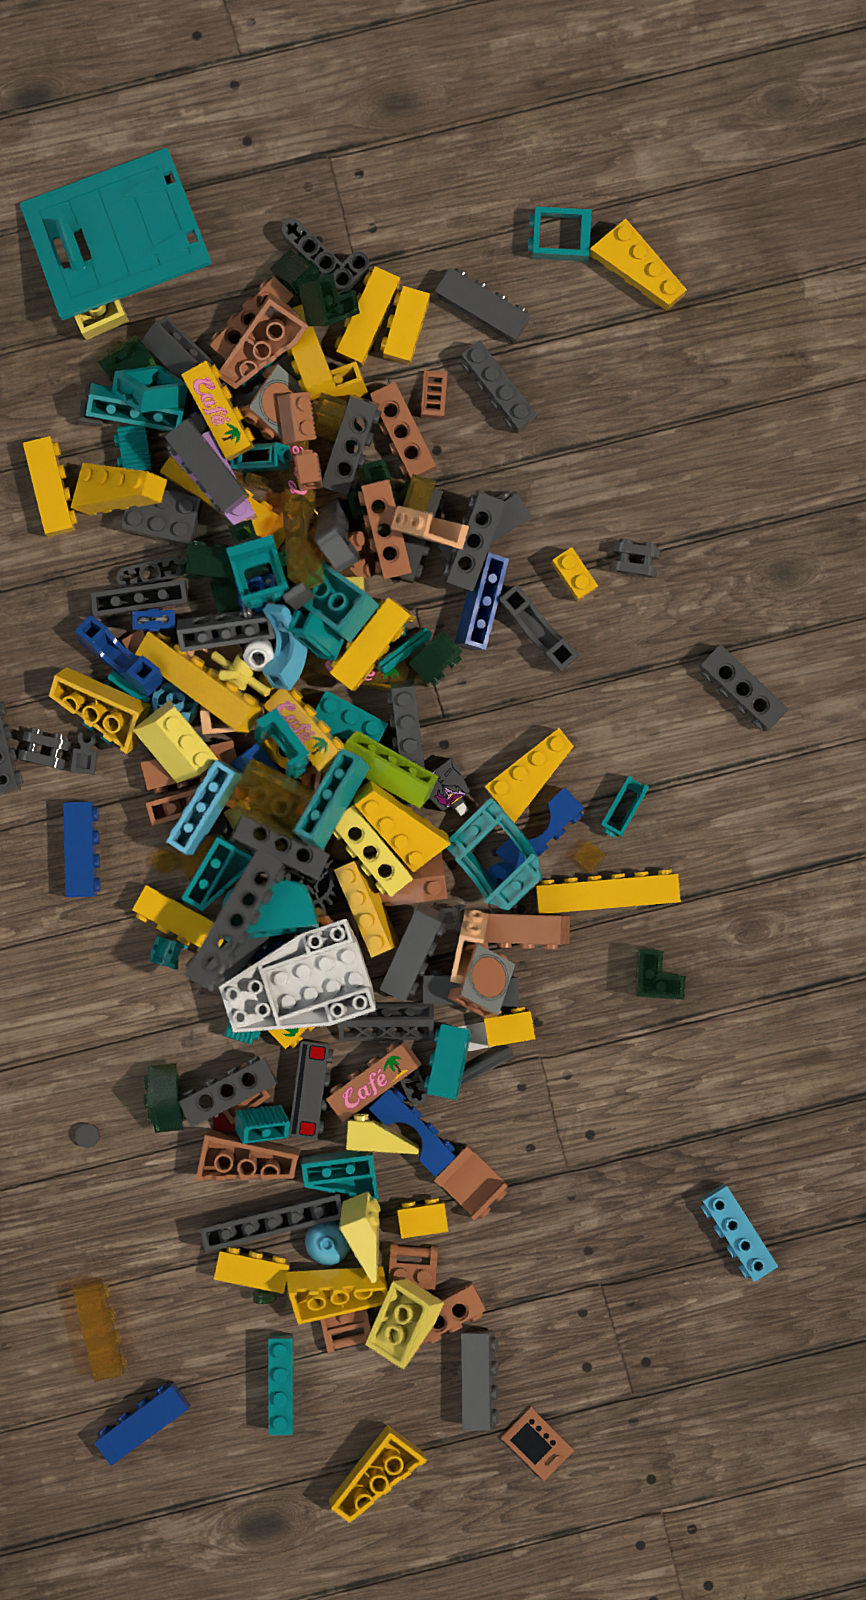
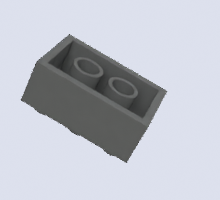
[121,490,203,548]

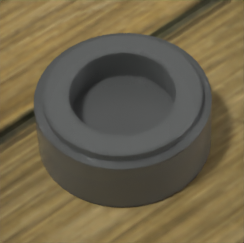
[75,1124,100,1148]

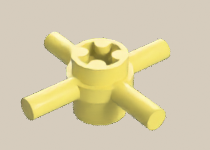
[211,651,271,697]

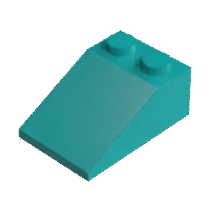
[302,559,379,643]

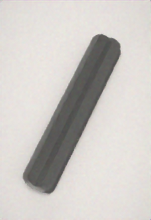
[461,1045,514,1087]

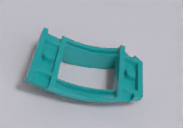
[445,797,542,910]

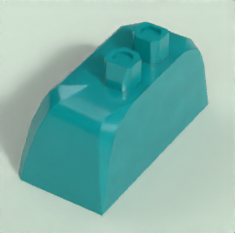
[222,875,320,942]

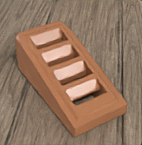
[421,370,447,419]

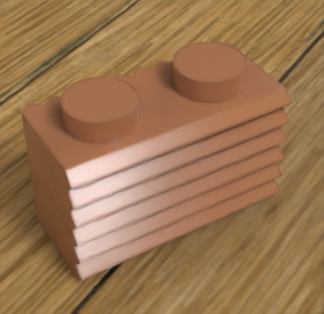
[277,392,316,444]
[294,450,323,491]

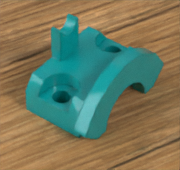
[150,936,188,970]

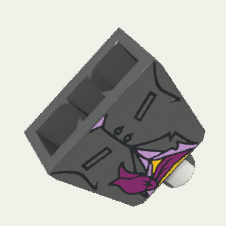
[429,758,470,817]

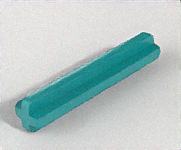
[377,627,432,674]

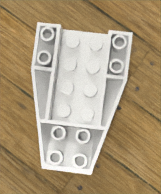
[219,919,376,1033]

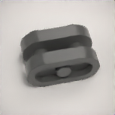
[610,538,661,578]
[17,728,70,770]

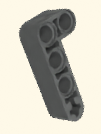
[282,219,370,294]
[315,497,360,573]

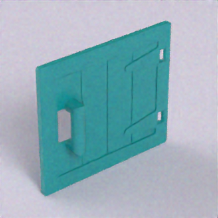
[20,148,212,320]

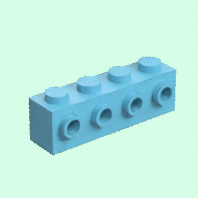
[166,760,244,855]
[700,1183,778,1282]

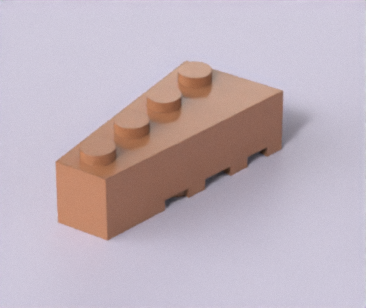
[467,914,570,949]
[195,1129,301,1181]

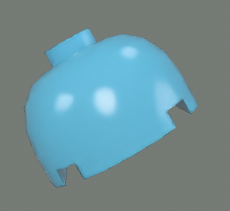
[152,682,199,724]
[305,1220,351,1265]

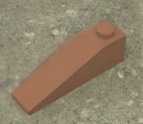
[219,293,309,389]
[372,852,448,907]

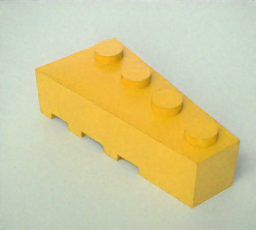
[589,219,687,311]
[70,463,167,516]
[330,598,416,691]
[49,667,150,754]
[484,728,574,823]
[353,780,451,873]
[285,1266,389,1325]
[329,1425,427,1523]

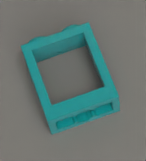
[528,206,592,262]
[111,365,188,413]

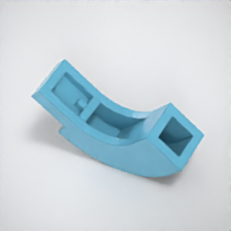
[262,603,307,691]

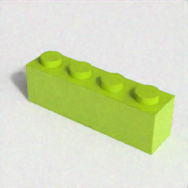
[344,730,439,808]

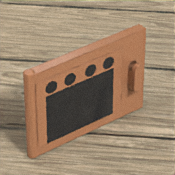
[500,1406,574,1481]

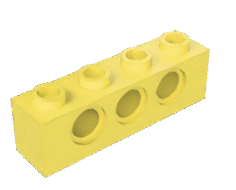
[333,803,413,897]

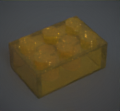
[227,758,316,838]

